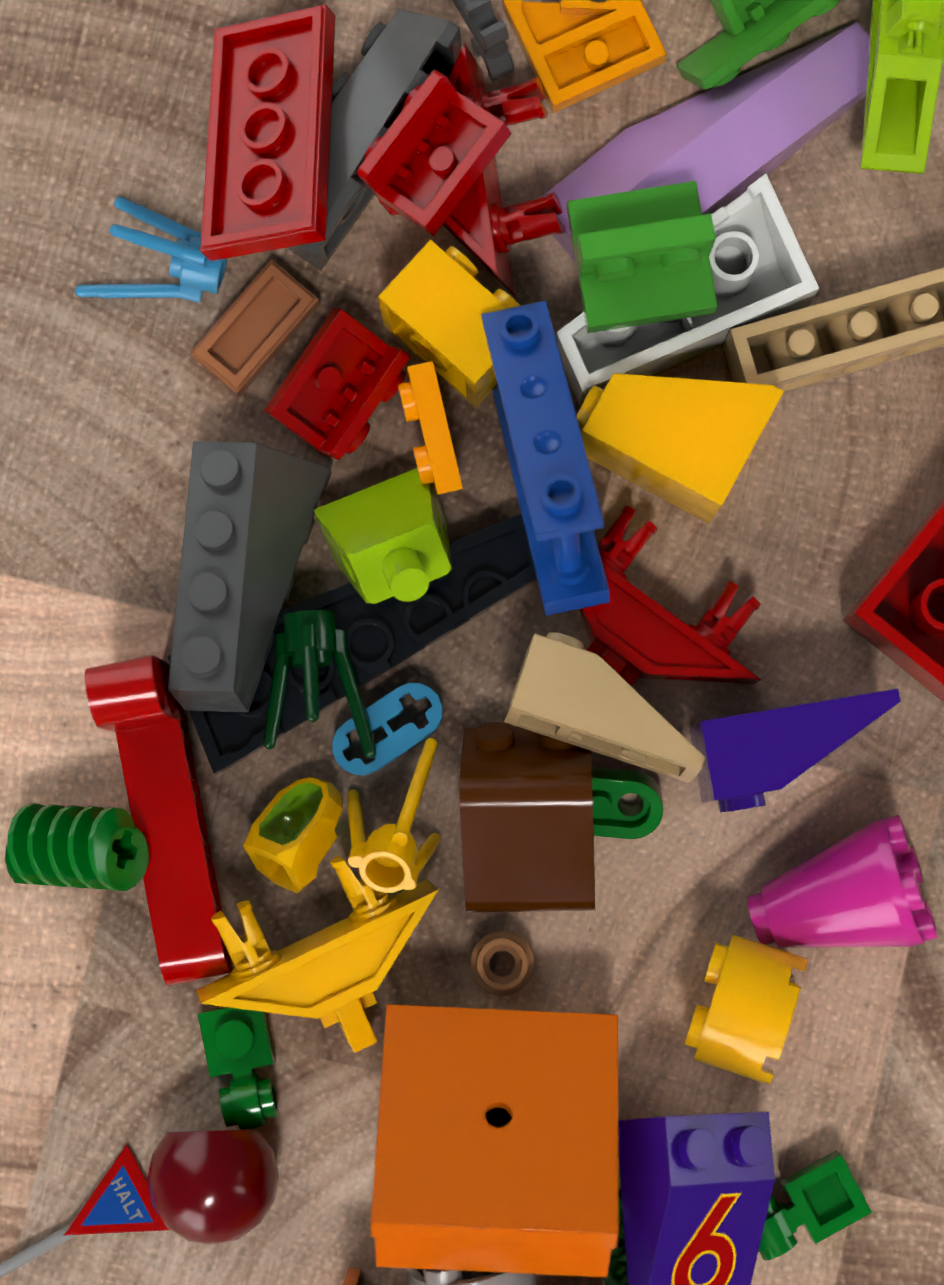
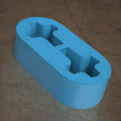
[332,683,443,776]

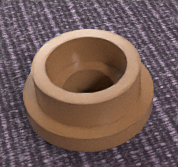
[470,931,534,996]

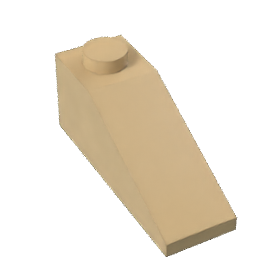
[504,632,705,783]

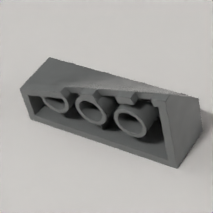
[287,9,461,271]
[168,441,332,713]

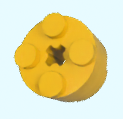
[684,934,808,1085]

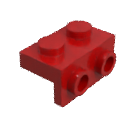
[357,70,512,236]
[263,308,410,460]

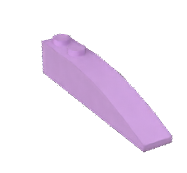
[542,22,870,261]

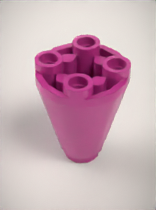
[747,815,938,948]

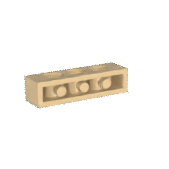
[723,268,944,393]

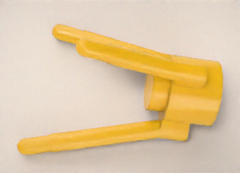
[347,738,441,893]

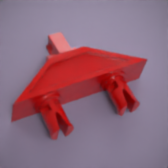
[379,43,565,297]
[579,505,762,686]

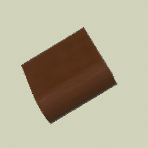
[459,722,595,913]

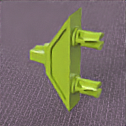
[861,0,944,174]

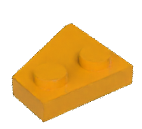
[503,0,667,113]
[398,361,463,495]

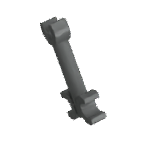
[452,0,514,82]

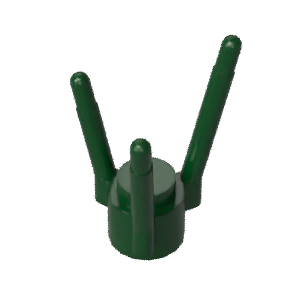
[263,610,377,758]

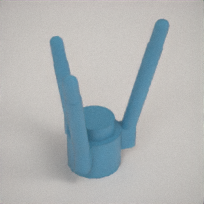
[75,196,228,303]

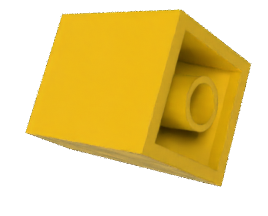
[576,373,784,524]

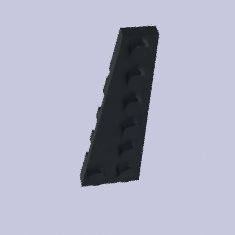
[167,514,537,774]

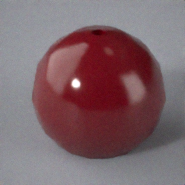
[147,1129,279,1244]

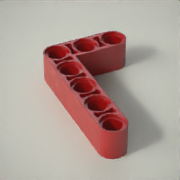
[84,655,232,986]

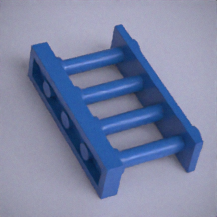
[481,301,610,616]

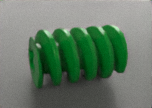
[5,803,150,891]

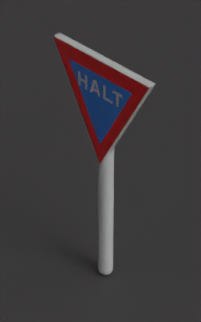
[0,1144,170,1278]

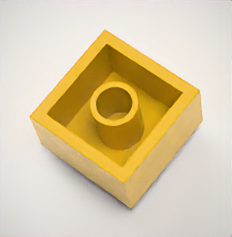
[378,239,520,408]

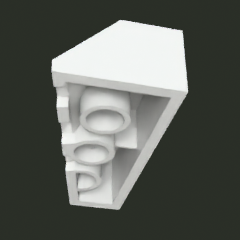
[556,174,819,406]

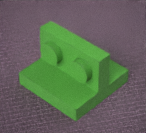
[567,181,718,333]

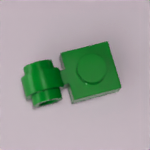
[197,1007,278,1130]
[758,1151,872,1260]

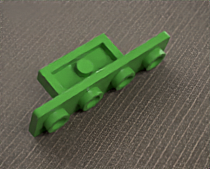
[676,0,840,90]

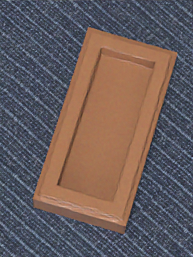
[190,259,320,398]

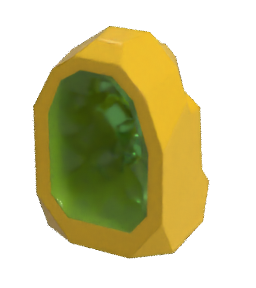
[243,777,343,894]

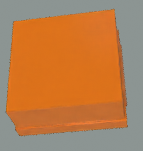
[371,1004,618,1277]

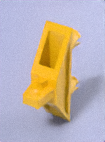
[195,855,439,1053]

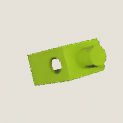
[313,468,453,604]

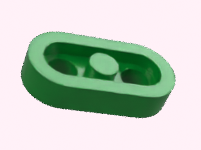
[592,766,663,839]

